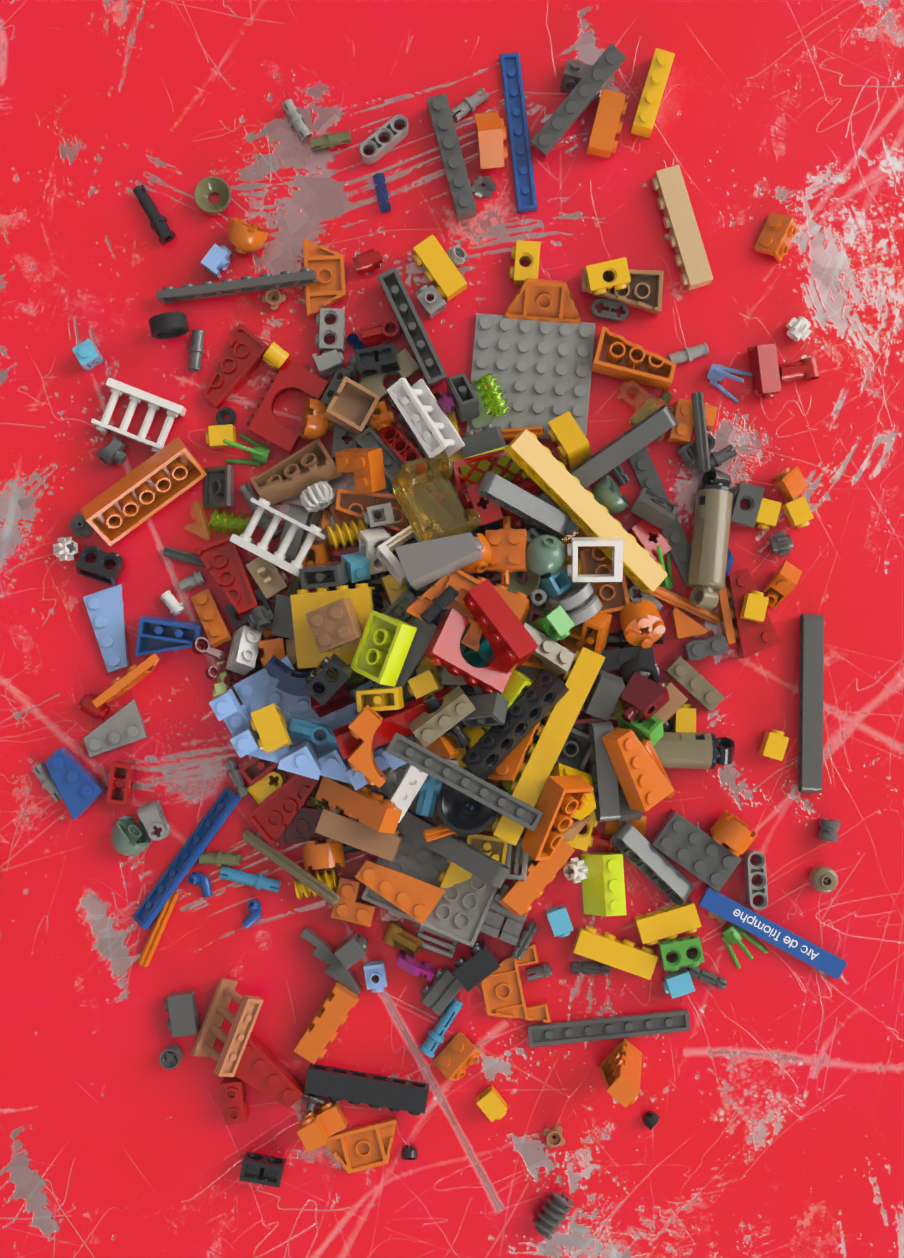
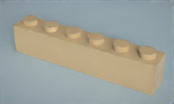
[652,165,714,291]

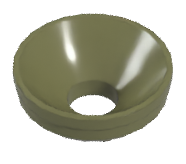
[194,176,231,214]
[505,567,540,595]

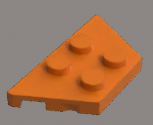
[303,238,346,317]
[504,278,581,324]
[92,653,160,708]
[326,1117,397,1174]

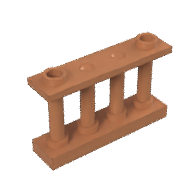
[191,978,264,1077]

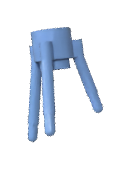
[706,363,752,403]

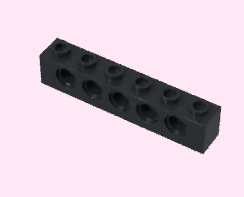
[461,668,569,780]

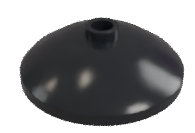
[437,773,498,835]

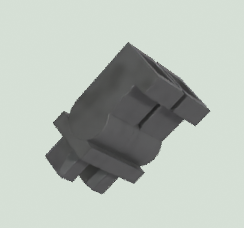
[480,882,528,946]

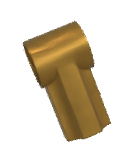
[381,920,423,956]

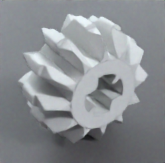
[300,481,336,513]

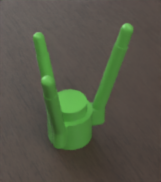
[223,433,270,467]
[657,546,674,590]
[721,923,768,969]

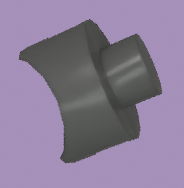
[96,435,128,466]

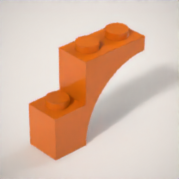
[348,704,387,788]

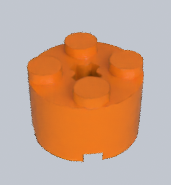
[619,600,665,649]
[710,810,758,857]
[302,839,345,871]

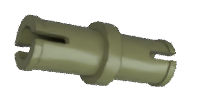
[310,129,352,151]
[199,850,241,867]

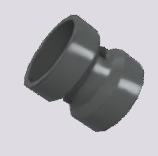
[817,819,840,842]
[159,1044,183,1070]

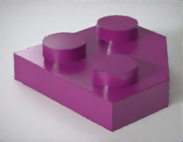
[395,950,435,981]

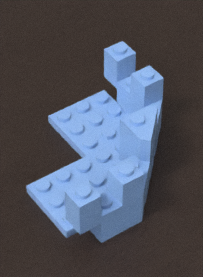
[209,655,406,791]

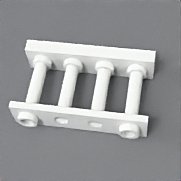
[91,377,187,453]
[387,378,465,458]
[229,497,326,578]
[377,735,428,823]

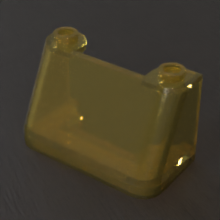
[393,453,482,542]

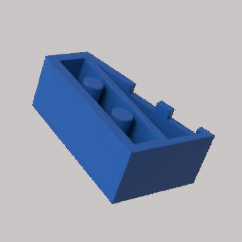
[135,614,204,657]
[45,747,108,820]

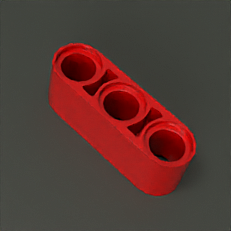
[380,425,426,475]

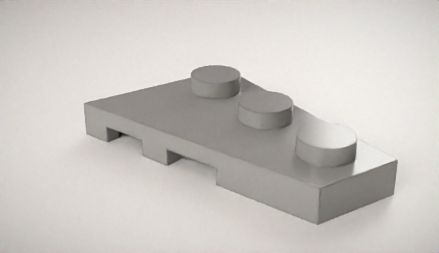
[83,699,148,757]

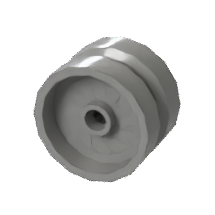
[549,582,602,626]

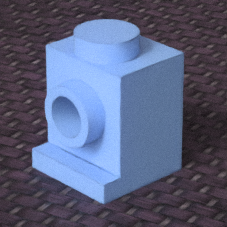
[201,243,232,280]
[363,960,388,993]

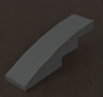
[300,926,362,995]

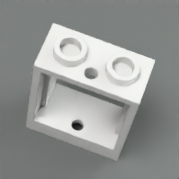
[376,521,432,586]
[567,537,623,582]

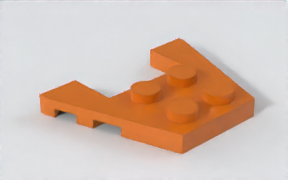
[405,569,482,652]
[468,722,540,782]
[481,943,551,1023]

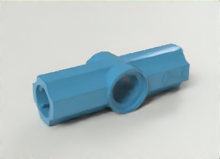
[288,717,339,749]
[415,775,442,817]

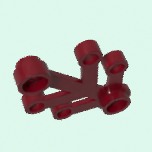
[192,637,264,687]

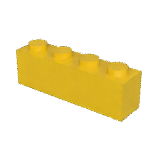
[630,48,675,138]
[572,925,658,980]

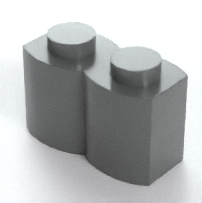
[682,635,729,660]

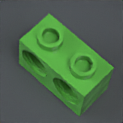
[529,605,575,642]
[617,708,664,747]
[657,934,705,971]

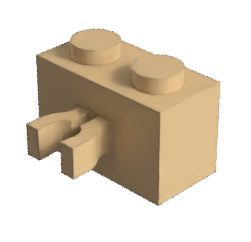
[246,557,290,600]

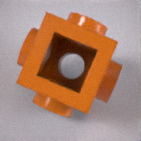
[366,401,395,435]

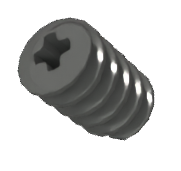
[532,1192,575,1240]

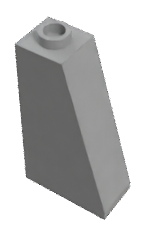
[395,532,484,590]

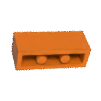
[586,89,628,159]

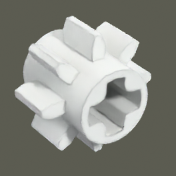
[786,316,812,342]
[53,537,79,561]
[563,857,588,884]

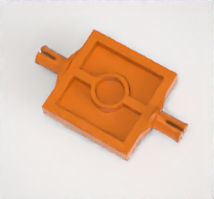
[485,516,527,586]

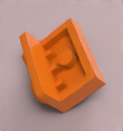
[754,212,797,262]
[433,1032,482,1081]

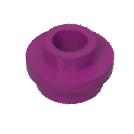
[439,394,456,414]

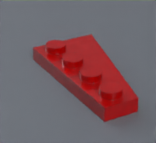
[202,323,269,409]
[195,535,259,616]
[247,774,321,847]

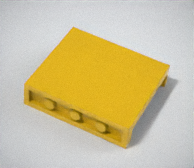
[290,583,375,669]

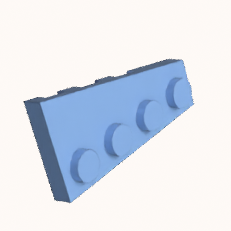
[83,584,129,673]

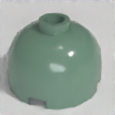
[592,474,630,515]
[526,535,566,575]
[110,816,151,856]

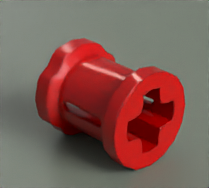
[590,830,613,853]

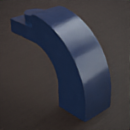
[264,655,338,696]

